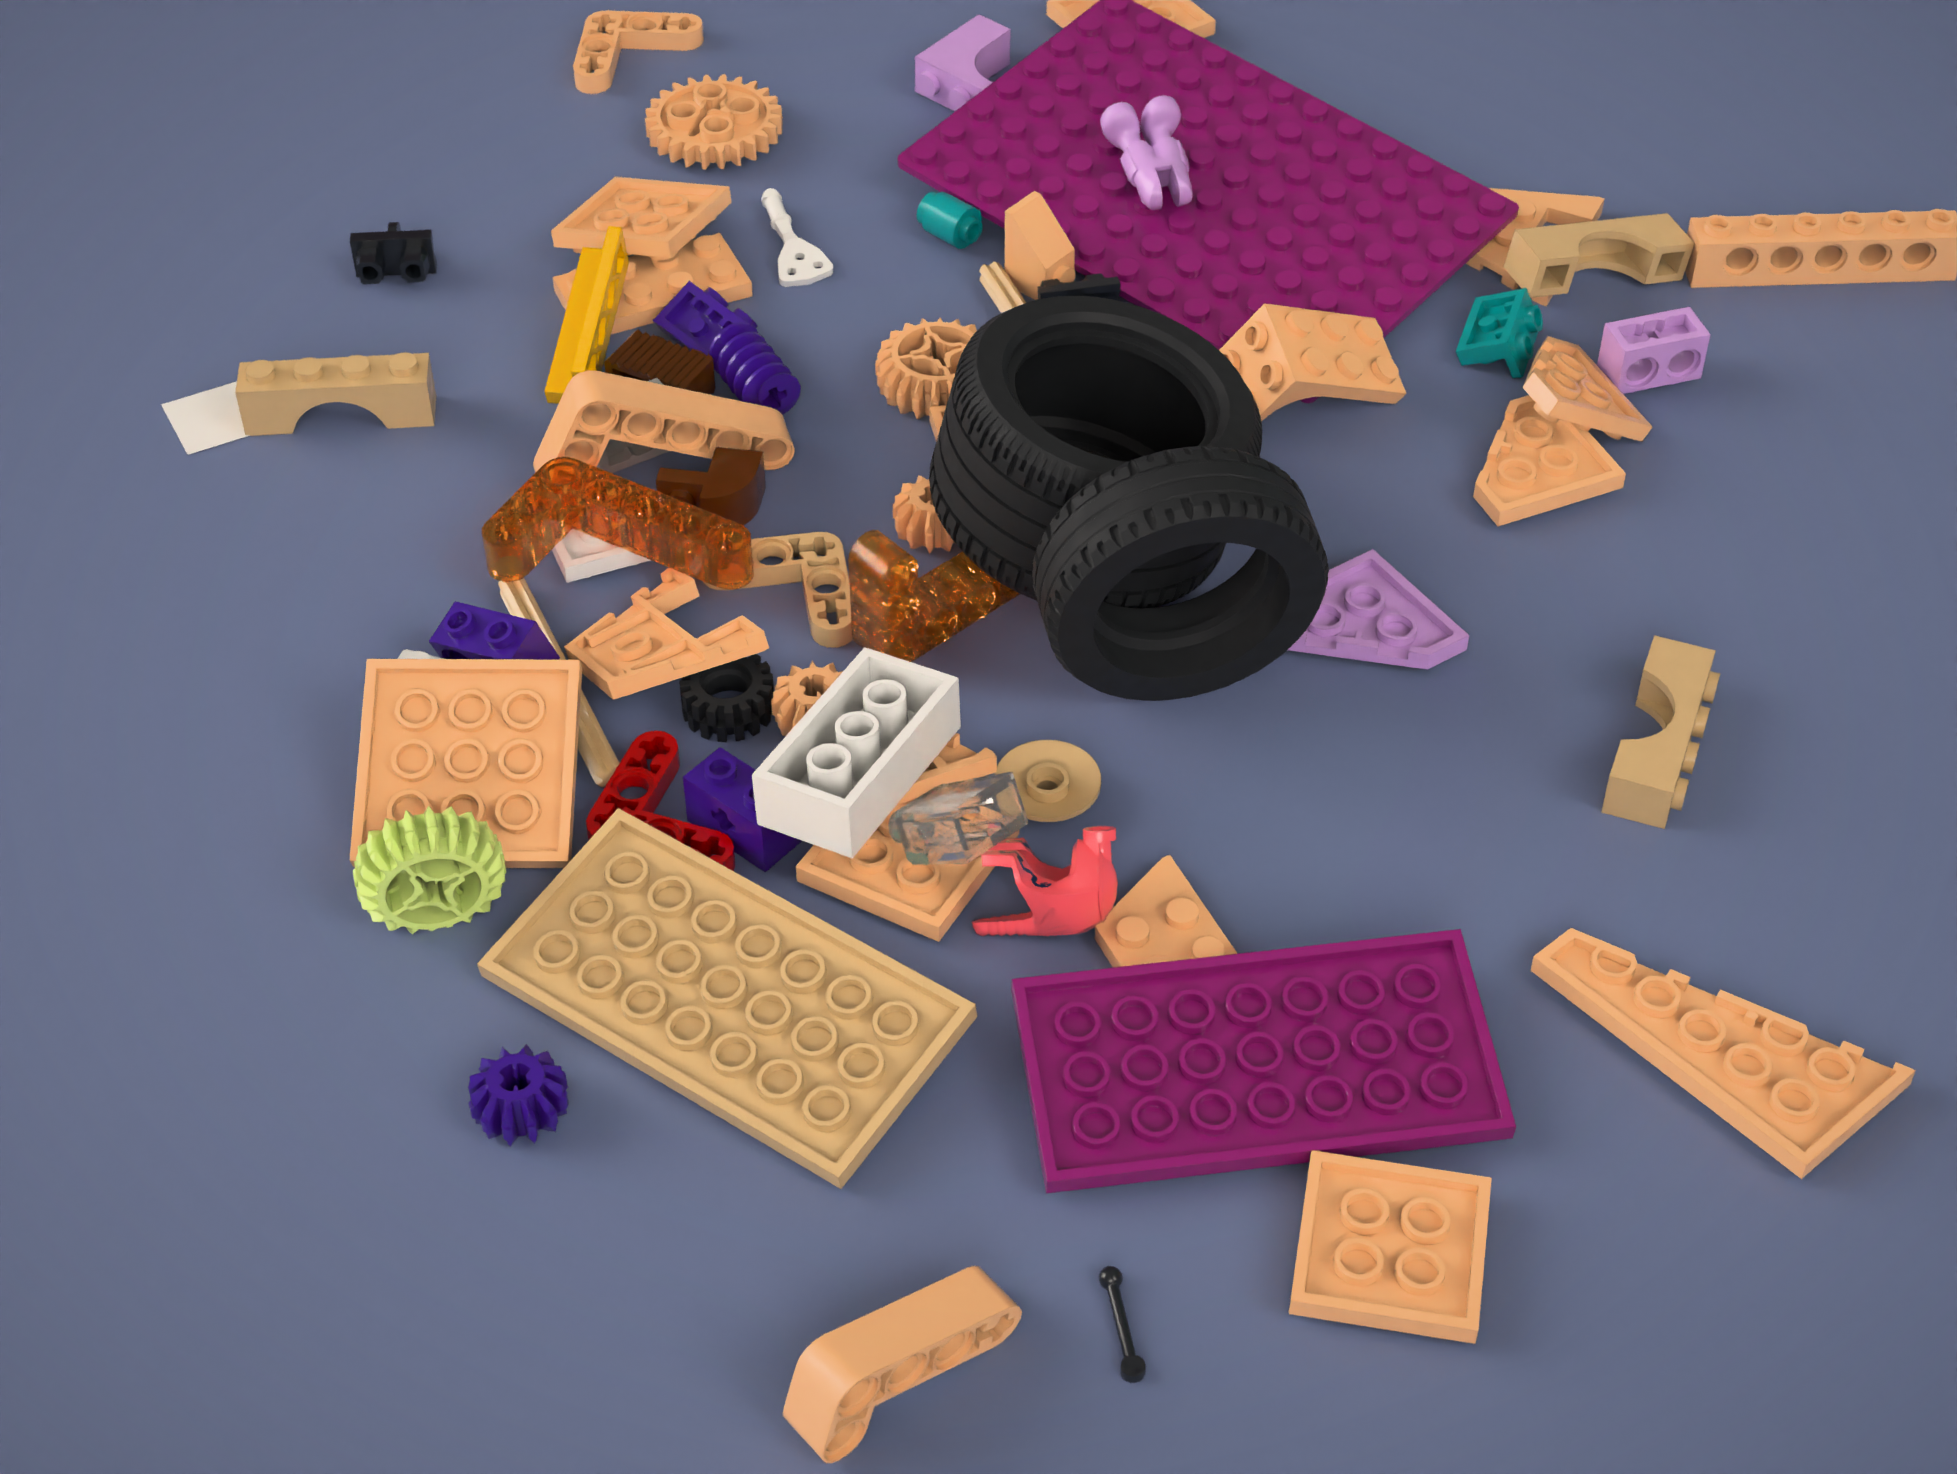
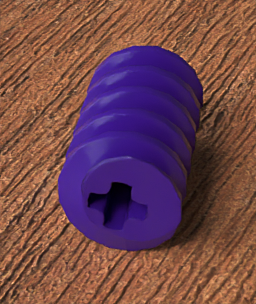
[709,322,801,415]

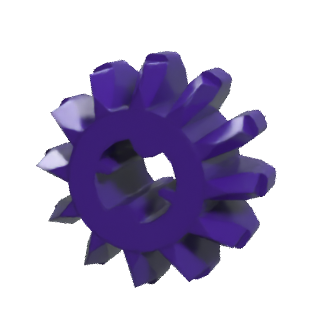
[468,1044,569,1147]

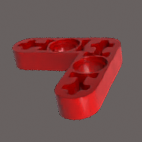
[586,730,736,871]

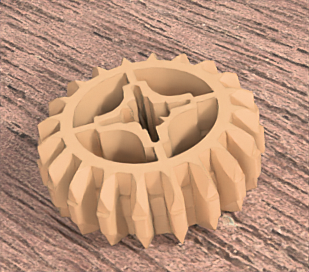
[875,317,977,420]

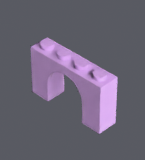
[915,14,1010,111]

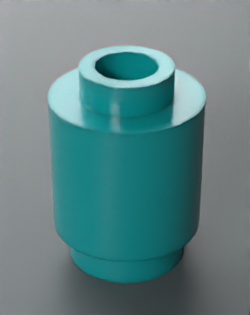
[917,191,983,249]

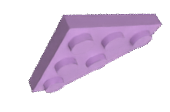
[1288,549,1469,670]

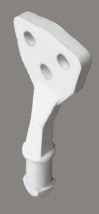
[761,188,833,287]

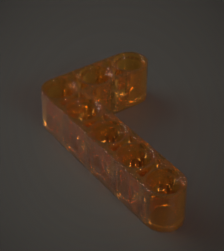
[481,457,754,590]
[848,530,1020,662]

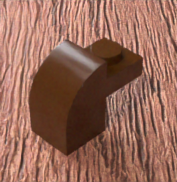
[656,447,766,534]

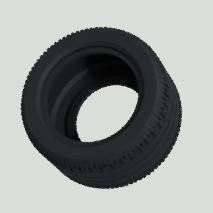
[929,296,1262,608]

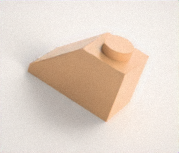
[1005,191,1075,300]

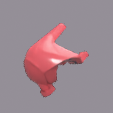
[972,826,1118,936]

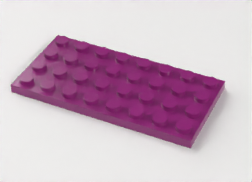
[1011,929,1516,1194]

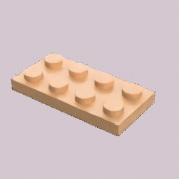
[553,233,753,335]

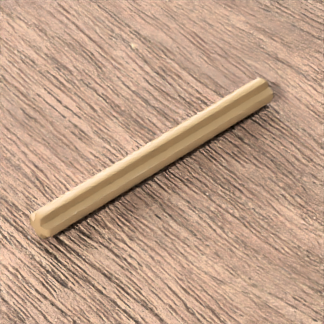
[498,573,619,787]

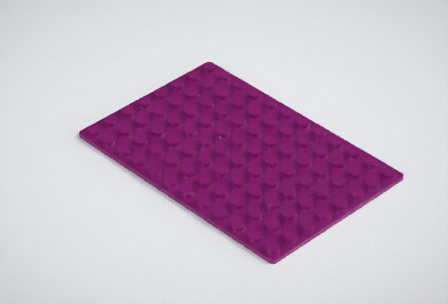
[898,0,1519,403]

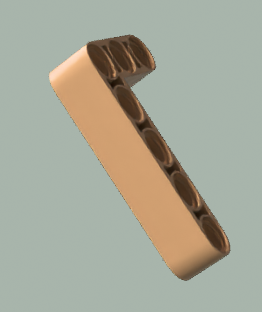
[533,370,795,504]

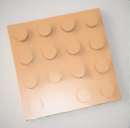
[349,659,582,868]

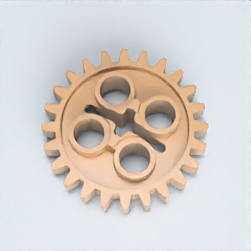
[645,74,782,170]

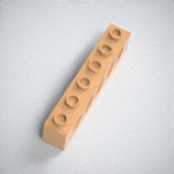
[1685,209,1957,288]

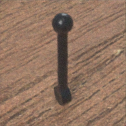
[1099,1266,1146,1383]

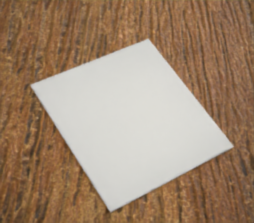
[161,381,250,455]

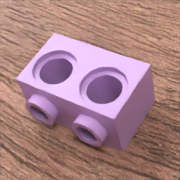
[1597,307,1711,394]

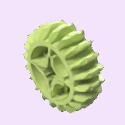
[353,806,506,935]

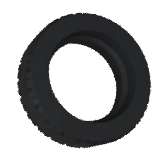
[1032,446,1329,701]

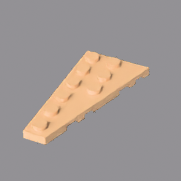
[1531,928,1916,1179]

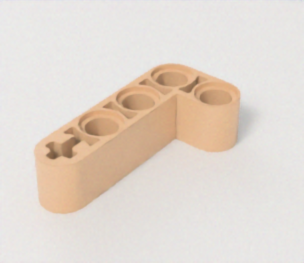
[783,1266,1022,1463]

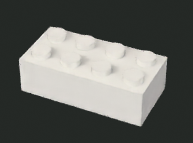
[752,647,961,859]

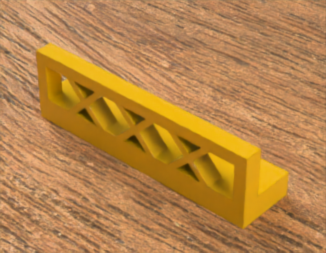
[544,226,629,404]

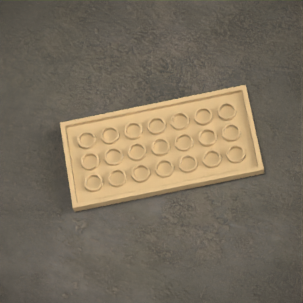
[477,808,978,1189]

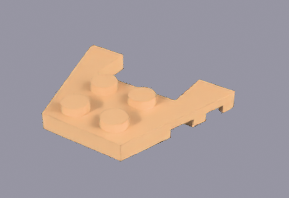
[1466,188,1604,306]
[564,565,769,700]

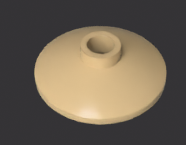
[994,740,1101,822]

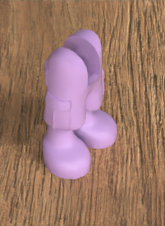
[1100,95,1193,210]

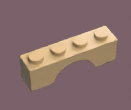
[1504,213,1695,298]
[235,352,436,436]
[1601,635,1721,829]

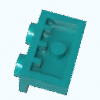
[1455,288,1543,378]

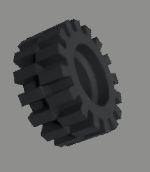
[679,654,774,742]

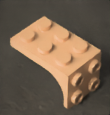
[1219,303,1407,421]

